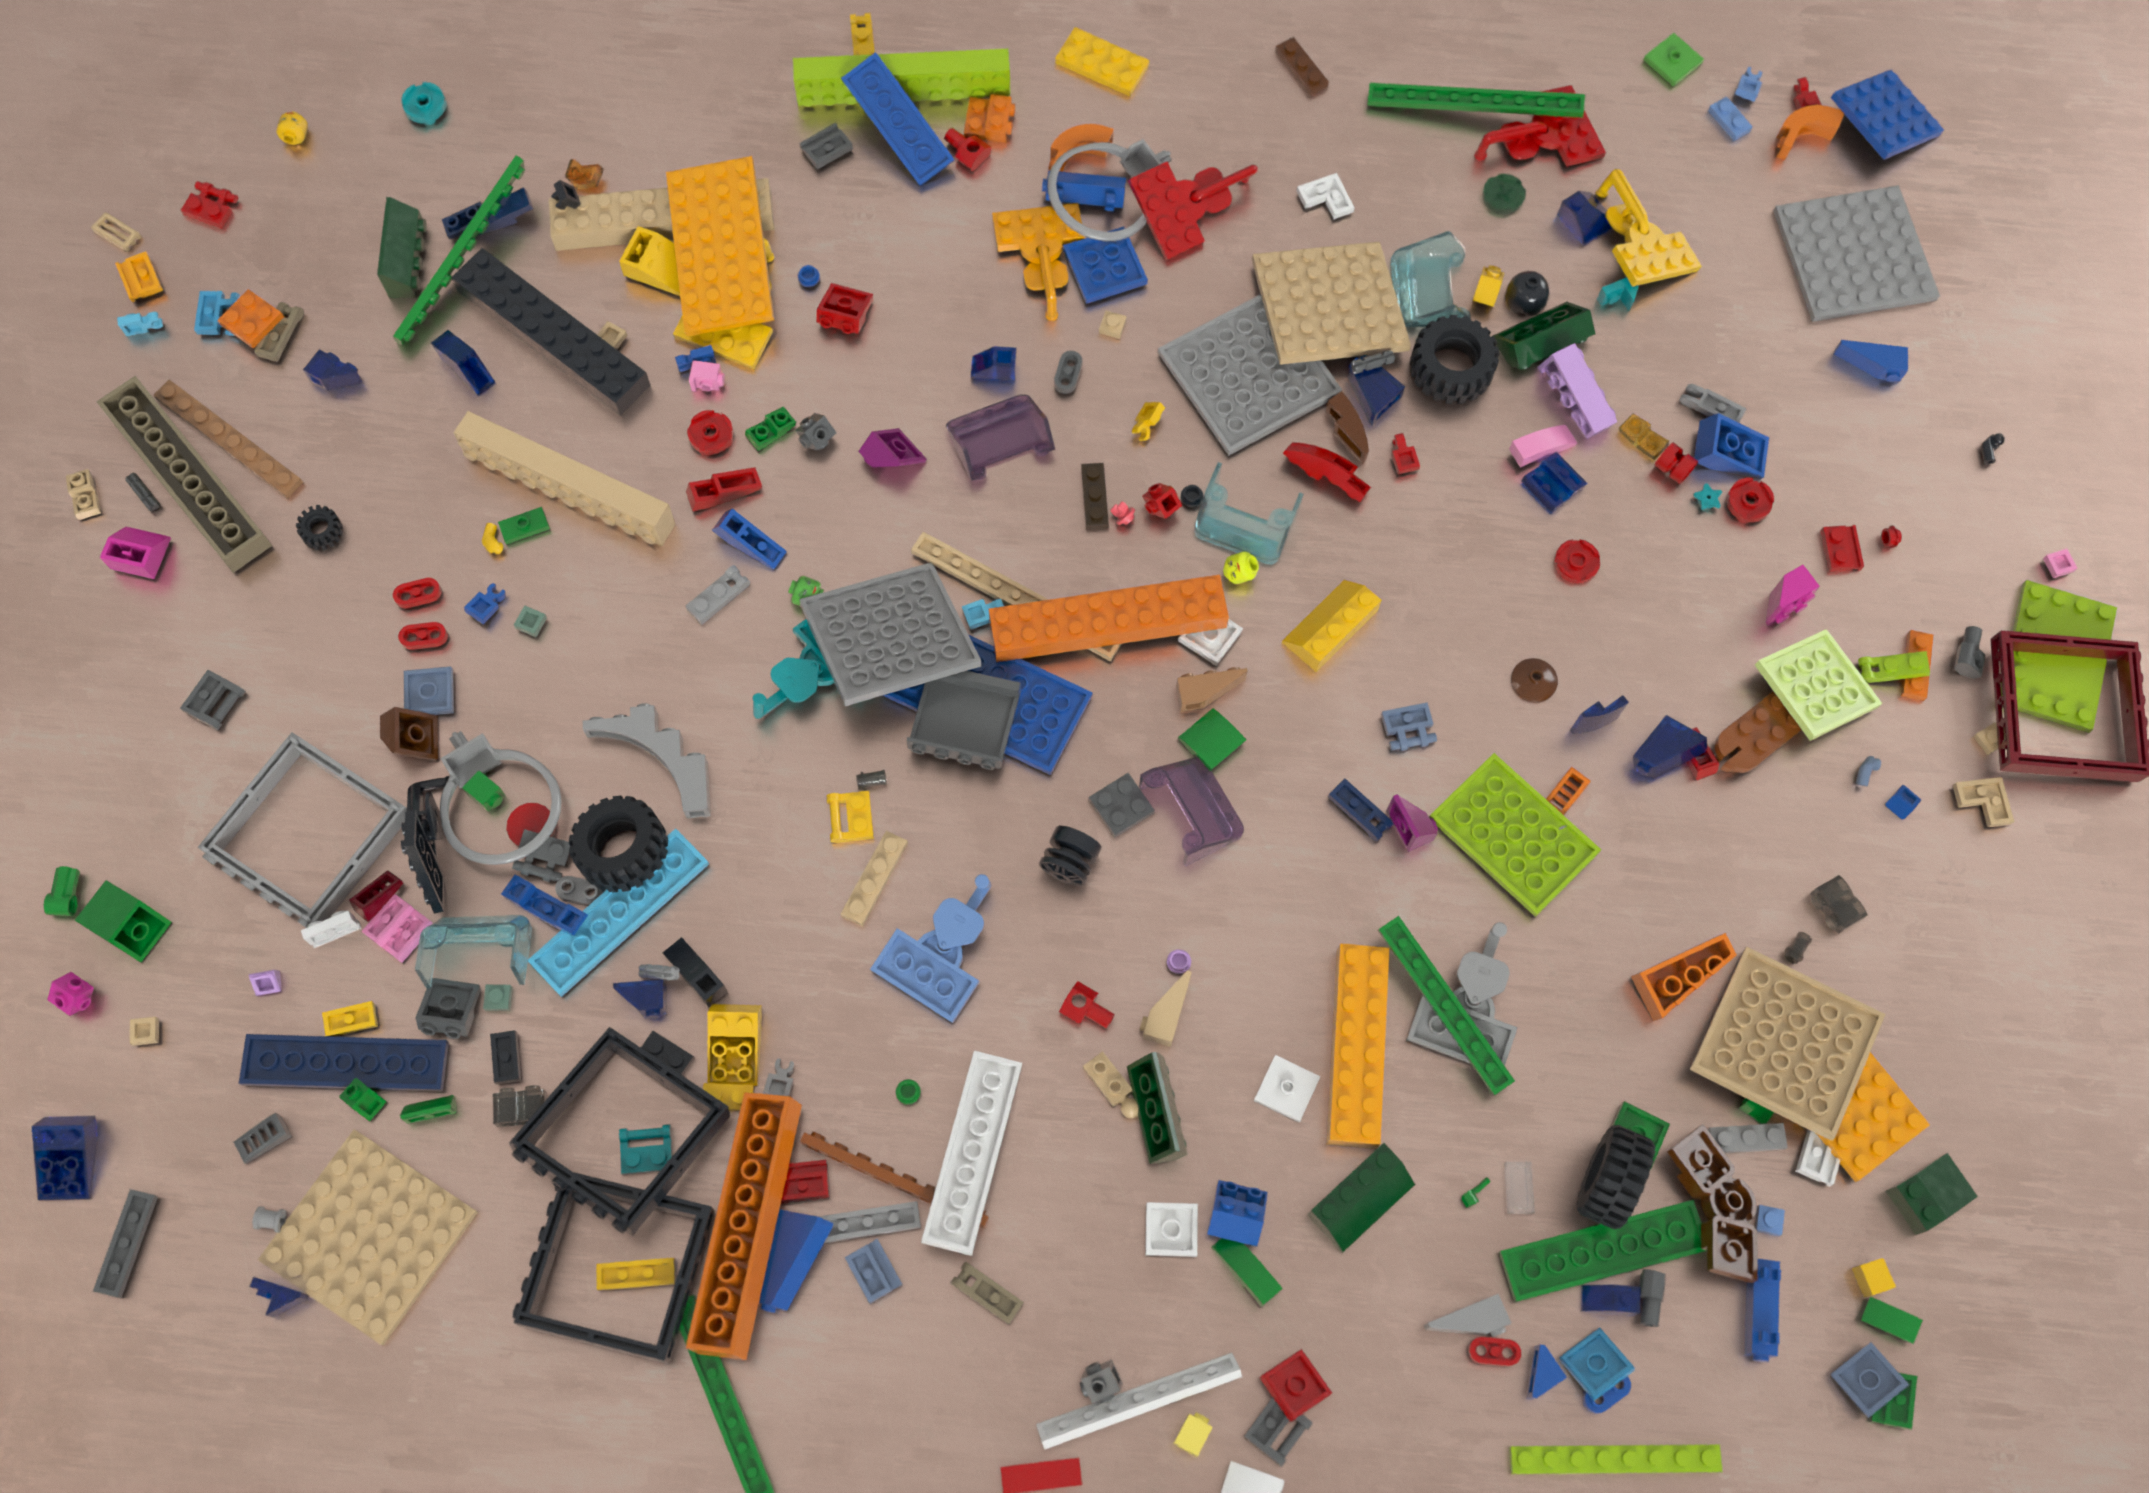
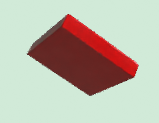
[1260,1349,1333,1423]

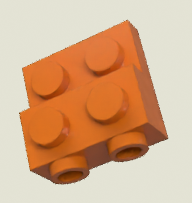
[964,94,1016,143]

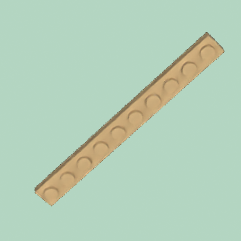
[911,532,1121,662]

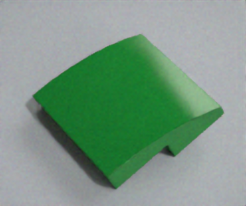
[1178,708,1247,771]

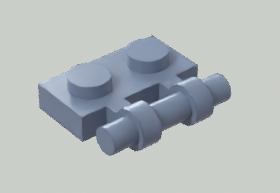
[1381,702,1437,751]

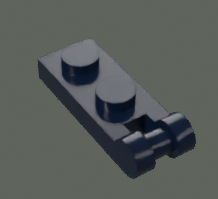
[1328,778,1394,842]

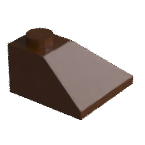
[380,707,438,761]

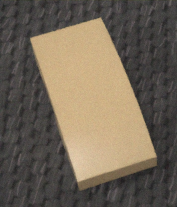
[66,469,101,520]

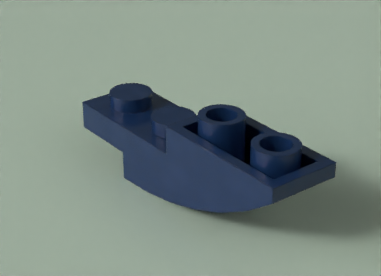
[442,187,533,239]

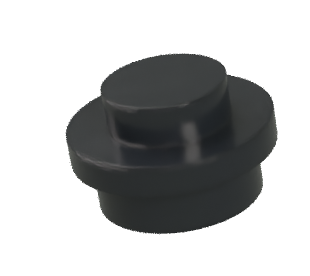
[1180,485,1203,507]

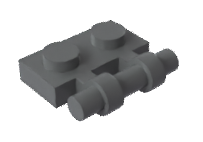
[512,829,570,882]

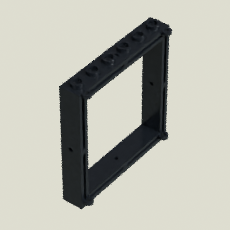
[509,1027,730,1236]
[512,1172,715,1364]

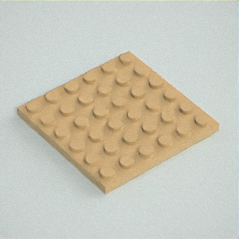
[1252,241,1411,365]
[1690,946,1886,1141]
[258,1129,478,1346]

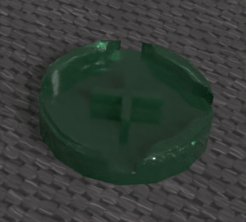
[1482,173,1526,214]

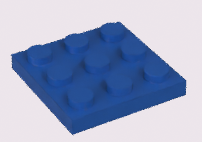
[1063,226,1148,304]

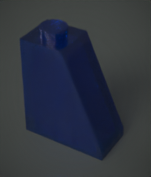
[431,330,495,395]
[1348,355,1405,425]
[1633,715,1707,779]

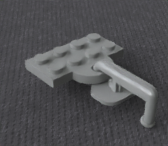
[1406,922,1518,1066]

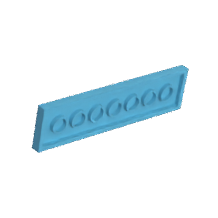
[527,828,709,997]

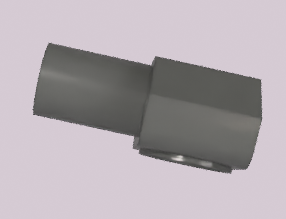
[1954,626,1986,679]
[1639,1269,1666,1327]

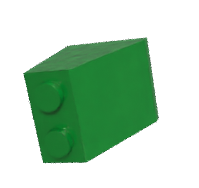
[74,880,172,963]

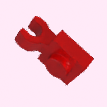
[1793,77,1822,110]
[1391,433,1420,475]

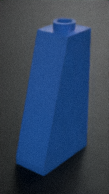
[759,1209,834,1313]

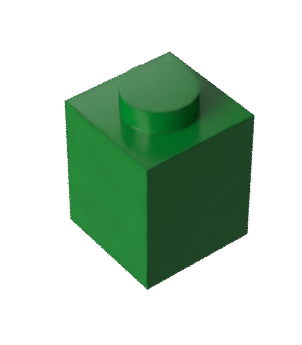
[462,770,505,813]

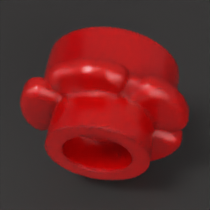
[1881,525,1902,548]

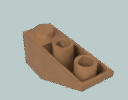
[1176,667,1248,712]

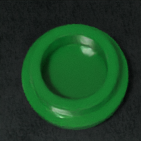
[896,1079,921,1105]

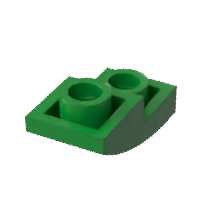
[745,406,797,451]
[1861,1296,1923,1344]

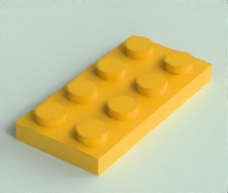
[1055,27,1150,97]

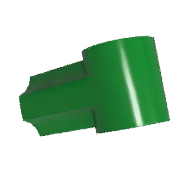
[43,866,80,916]

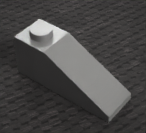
[1424,1294,1511,1337]

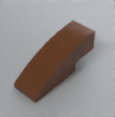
[1325,391,1369,464]

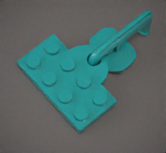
[752,619,835,719]

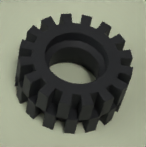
[296,505,343,550]

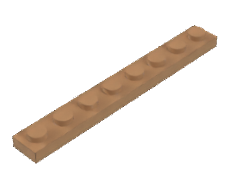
[153,379,304,499]

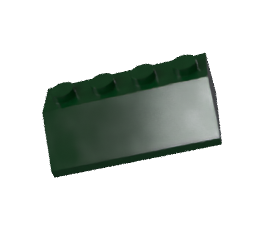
[377,197,427,298]
[1493,302,1596,370]
[1127,1052,1188,1164]
[1307,1143,1416,1253]

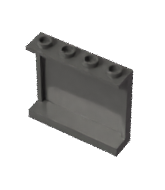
[906,671,1021,770]

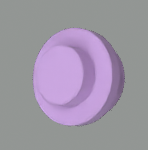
[1167,949,1191,974]

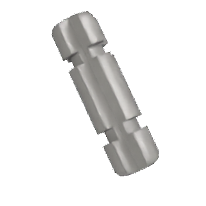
[638,964,680,980]

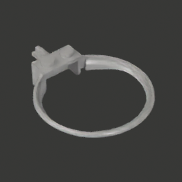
[1048,139,1172,241]
[440,731,561,865]

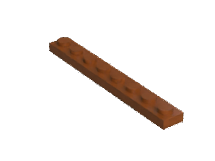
[800,1131,989,1229]

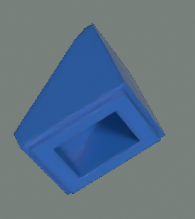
[1885,785,1921,820]

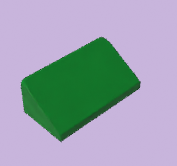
[400,1095,457,1124]

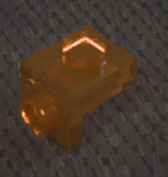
[565,159,604,189]

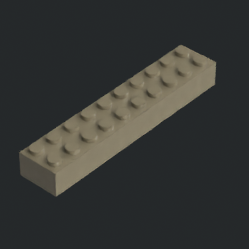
[96,376,272,573]

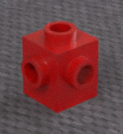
[1142,483,1183,519]

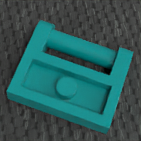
[619,1124,673,1175]

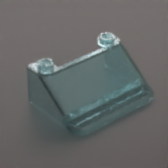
[1391,231,1471,327]

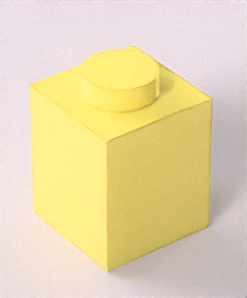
[1173,1412,1213,1457]

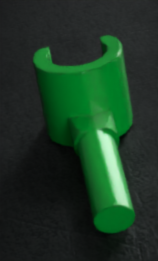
[1461,1177,1491,1208]

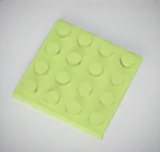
[1755,629,1882,741]

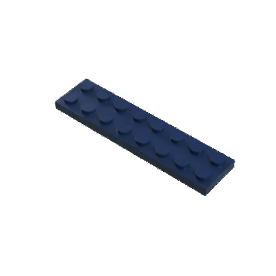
[238,1034,449,1092]

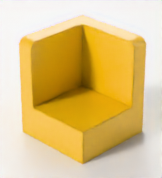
[1852,1258,1896,1298]

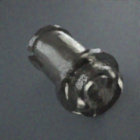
[856,770,887,790]
[1784,932,1812,964]

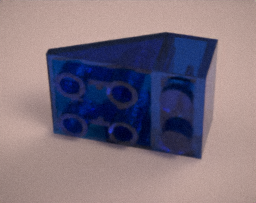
[31,1116,98,1200]

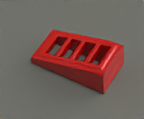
[1675,727,1719,780]

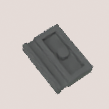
[799,122,853,170]

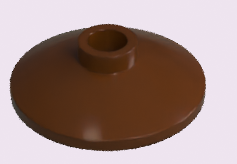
[1511,658,1558,702]

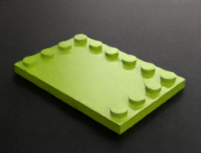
[2001,580,2117,733]
[1429,753,1602,917]

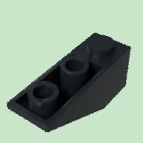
[662,937,728,1008]

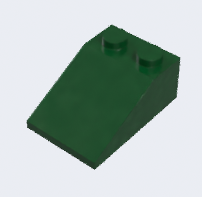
[1886,1153,1978,1235]

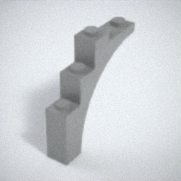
[583,703,711,818]

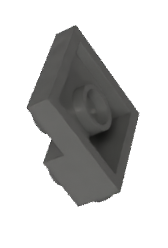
[415,978,481,1039]

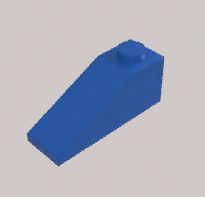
[1834,340,1908,382]
[712,508,787,570]

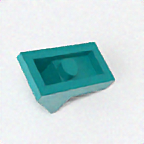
[1597,277,1639,311]

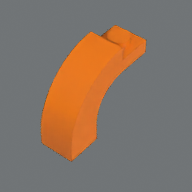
[1776,105,1844,160]
[1048,124,1114,172]

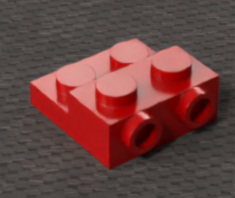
[816,283,873,334]

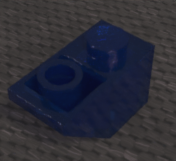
[971,346,1017,381]
[303,349,362,391]

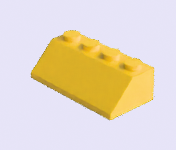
[1282,580,1382,672]

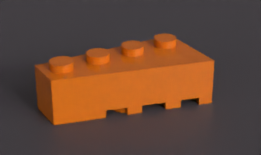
[1631,933,1737,1021]

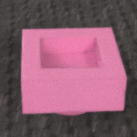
[2043,549,2077,578]

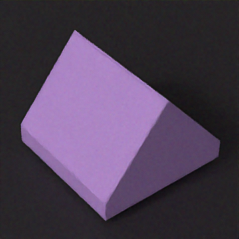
[249,970,282,996]

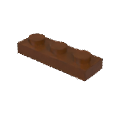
[1275,37,1329,96]

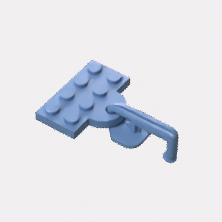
[870,874,991,1023]

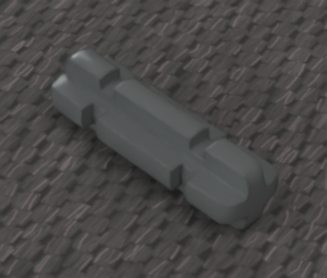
[1351,350,1395,374]
[125,473,160,511]

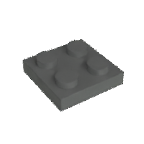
[1088,773,1155,838]

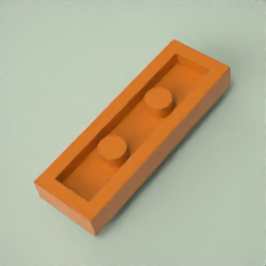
[1901,630,1934,701]

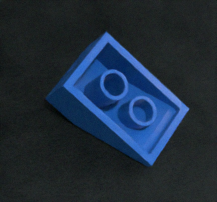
[1694,413,1769,479]

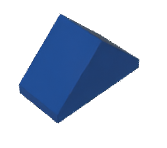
[1527,1344,1567,1400]

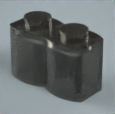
[1810,875,1868,934]
[493,1085,547,1127]

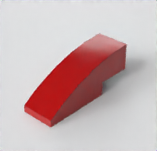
[686,467,762,511]
[1000,1458,1082,1493]

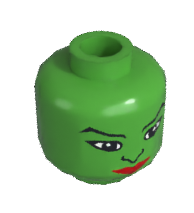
[788,575,824,606]

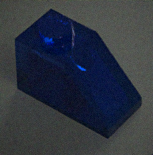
[613,980,667,1019]
[1581,1285,1640,1316]

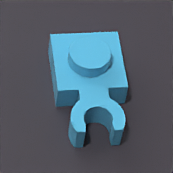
[117,312,163,337]

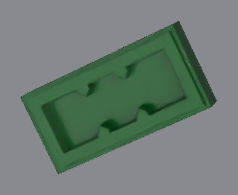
[498,507,550,545]

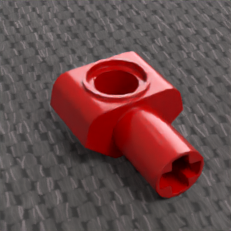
[944,127,992,171]
[1059,981,1115,1029]

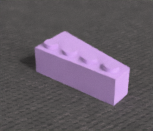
[1537,343,1617,439]

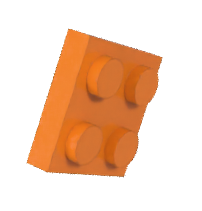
[217,289,284,348]

